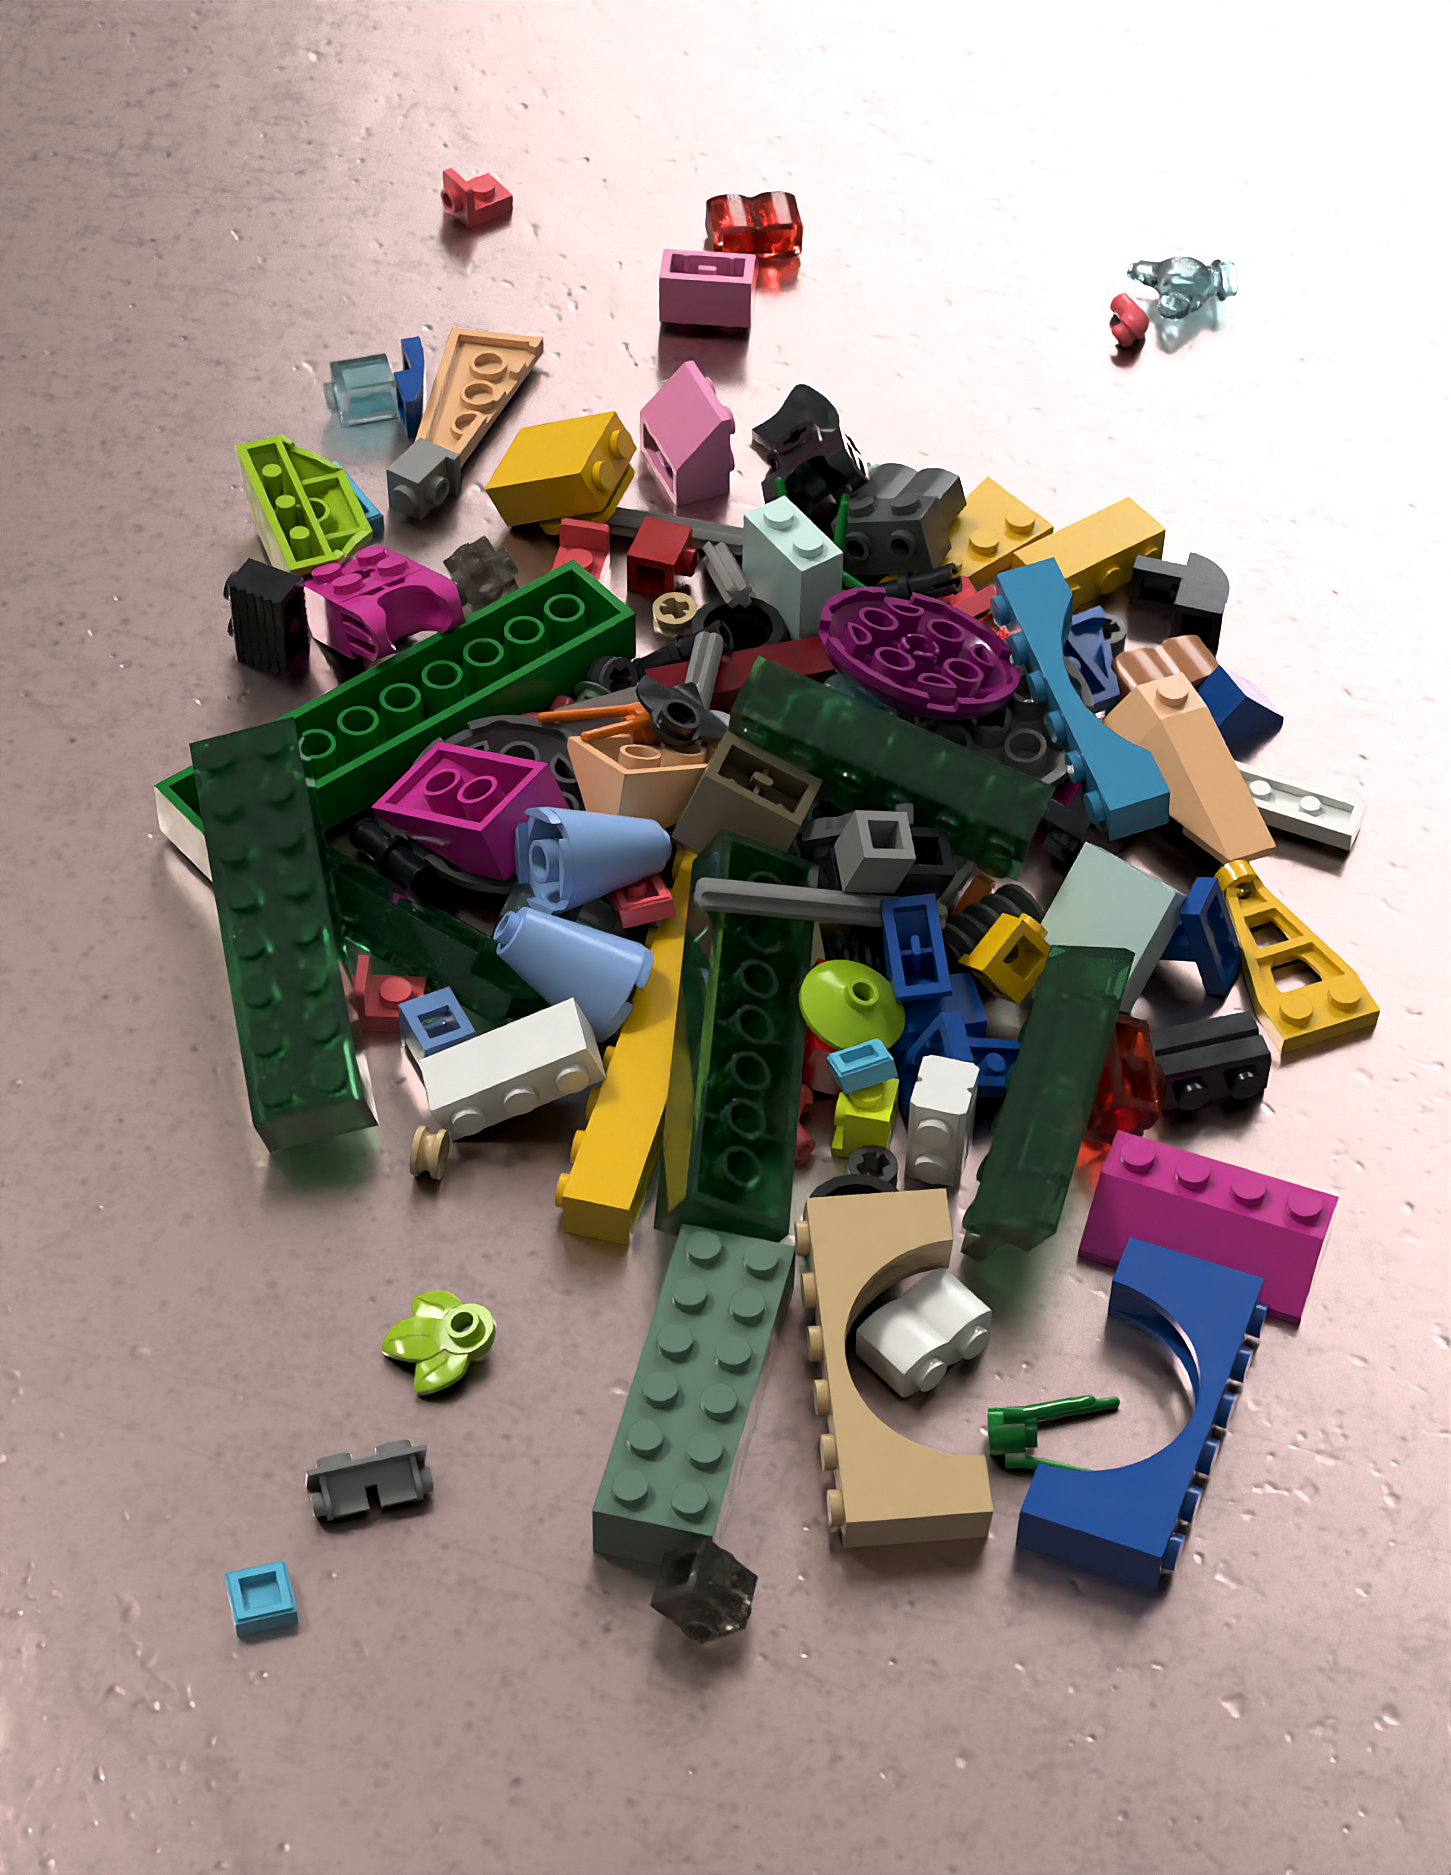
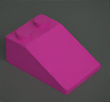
[371,742,570,881]

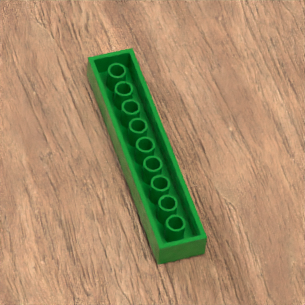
[154,559,636,889]

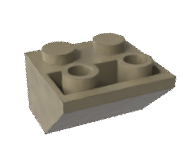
[670,730,823,884]

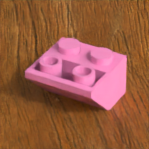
[659,249,759,328]
[640,360,736,507]

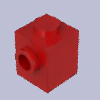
[627,517,699,598]

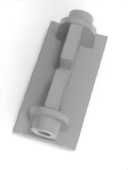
[305,1439,434,1521]

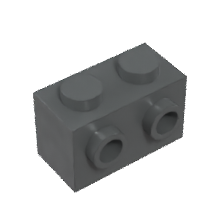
[831,493,952,575]

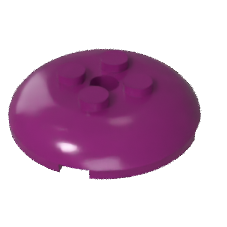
[818,587,1020,720]

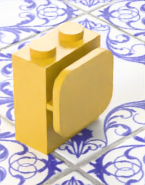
[484,411,637,535]

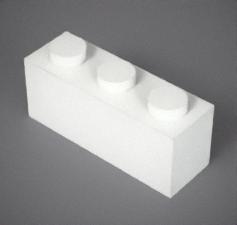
[419,998,606,1141]

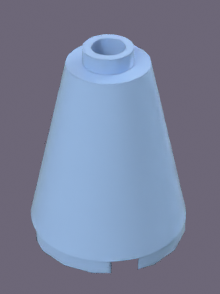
[514,806,671,915]
[493,907,653,1043]

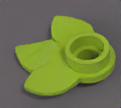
[381,1290,496,1396]

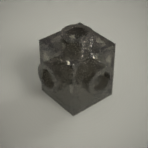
[443,535,519,613]
[650,1538,758,1644]

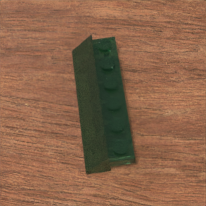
[249,837,551,1027]
[960,945,1135,1262]

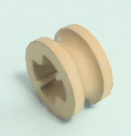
[652,592,697,638]
[409,1125,450,1180]

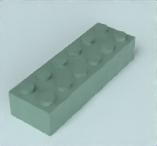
[592,1224,796,1577]

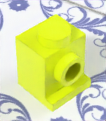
[831,1078,899,1158]

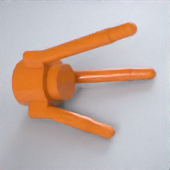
[537,701,660,746]

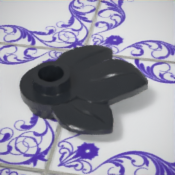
[636,675,735,747]

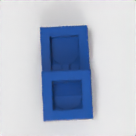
[394,336,427,438]

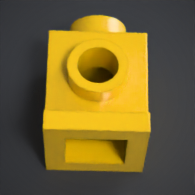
[958,913,1059,1005]

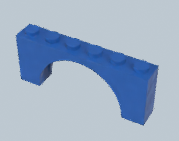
[1016,1237,1270,1591]

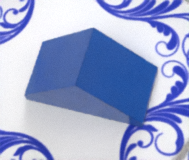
[1196,664,1284,745]
[880,893,952,1003]

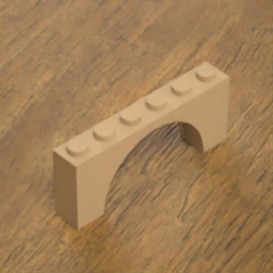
[794,1188,993,1548]

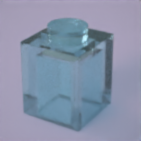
[324,353,398,429]

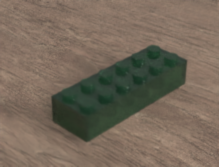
[728,656,1056,881]

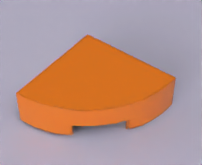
[950,872,996,916]

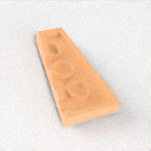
[414,327,544,467]

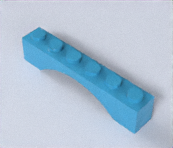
[990,557,1170,841]

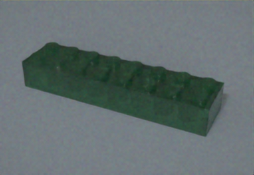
[189,716,379,1153]
[653,828,819,1243]

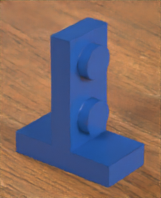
[1159,877,1242,995]
[895,1012,1050,1117]

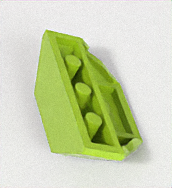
[235,435,373,577]

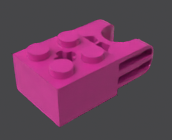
[302,545,466,661]

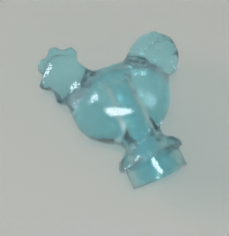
[1126,255,1239,321]

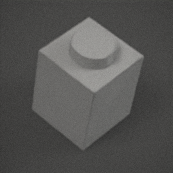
[834,810,916,894]

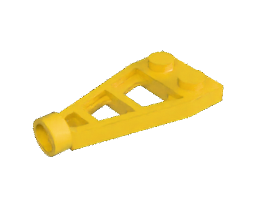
[1214,859,1381,1054]

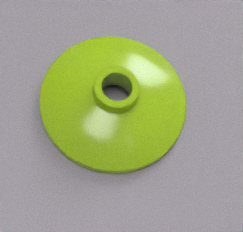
[799,960,905,1051]

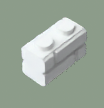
[905,1055,979,1186]

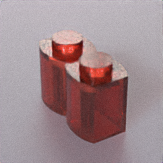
[705,191,804,260]

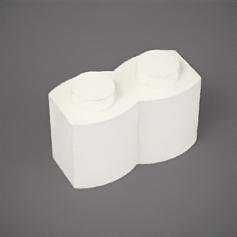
[856,1267,992,1398]

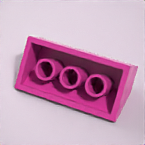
[1078,1130,1339,1325]

